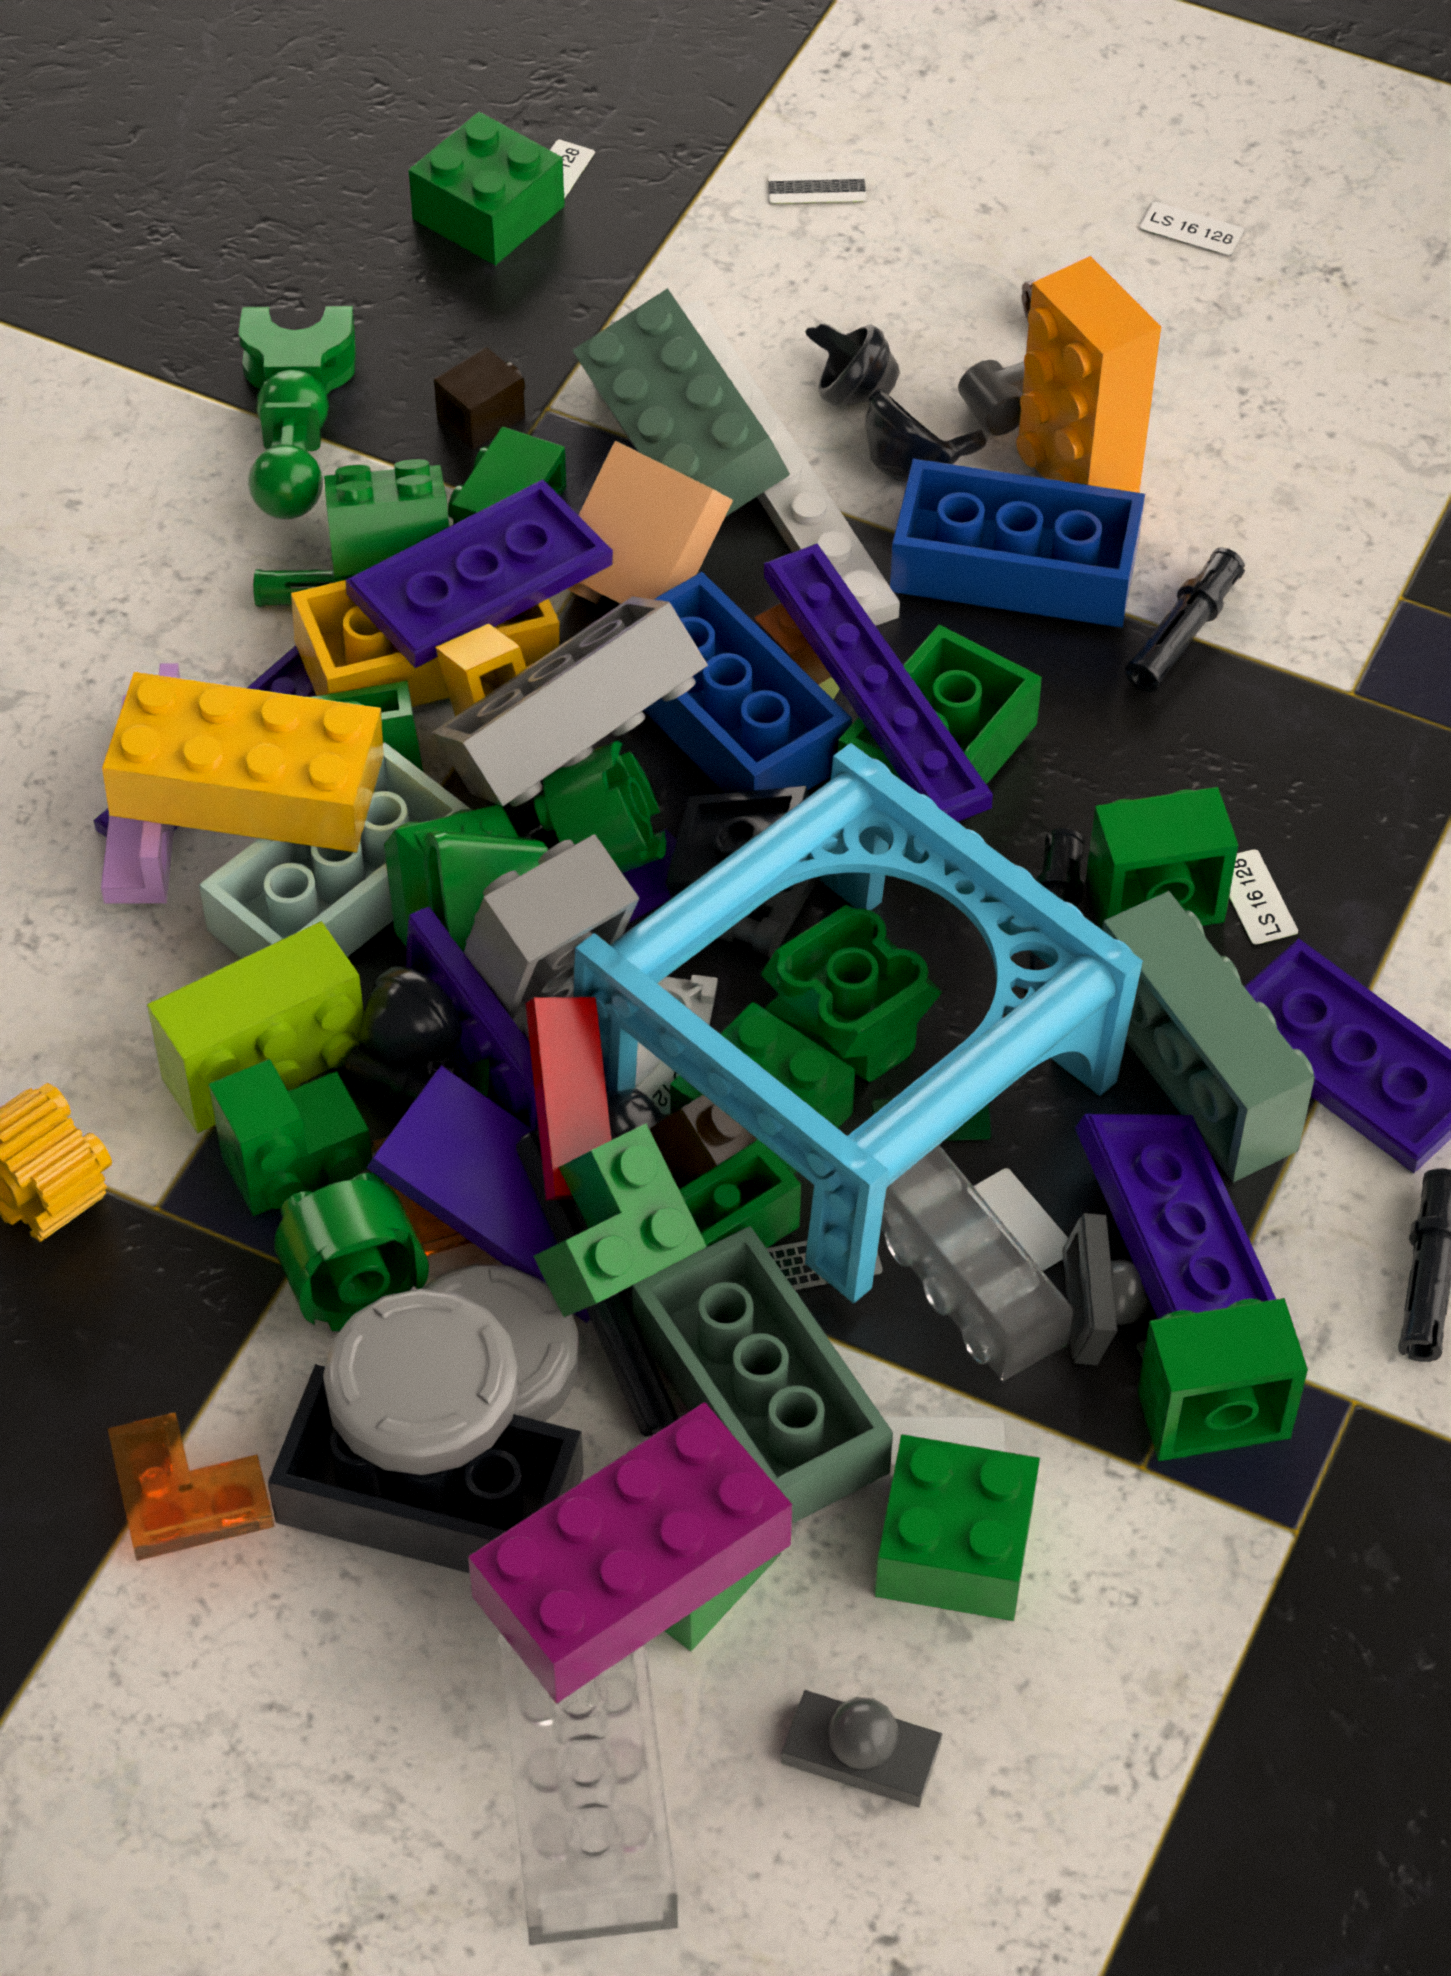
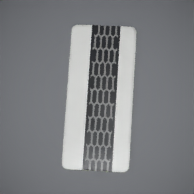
[768,172,866,204]

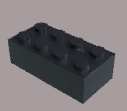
[268,1364,584,1573]

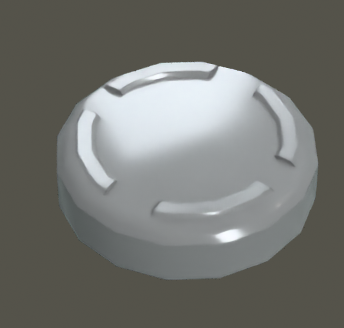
[421,1264,579,1422]
[323,1289,519,1475]

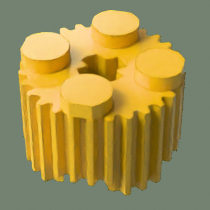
[0,1083,112,1243]

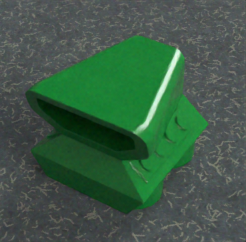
[384,804,548,953]
[761,905,943,1082]

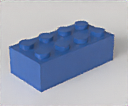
[890,459,1145,628]
[643,572,852,793]

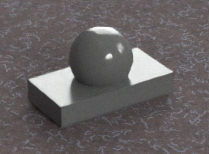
[1062,1213,1152,1365]
[781,1689,942,1808]

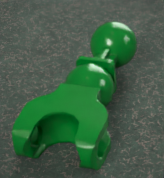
[239,306,356,519]

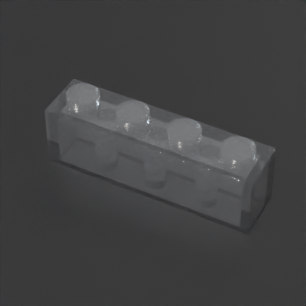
[881,1145,1073,1382]

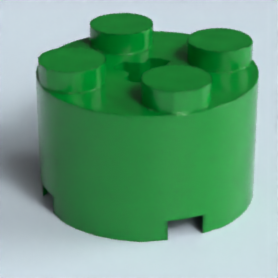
[534,741,666,873]
[274,1172,429,1332]

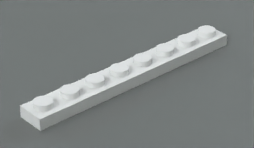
[680,300,900,626]

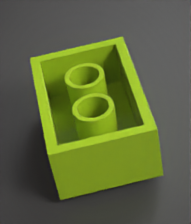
[147,921,364,1134]

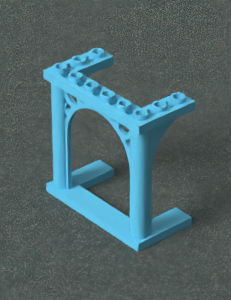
[573,743,1143,1304]

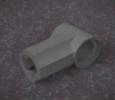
[958,359,1025,436]

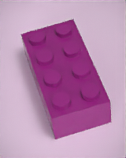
[468,1402,792,1704]

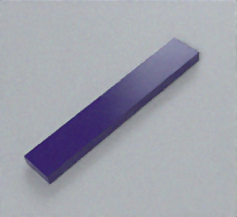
[764,543,993,822]

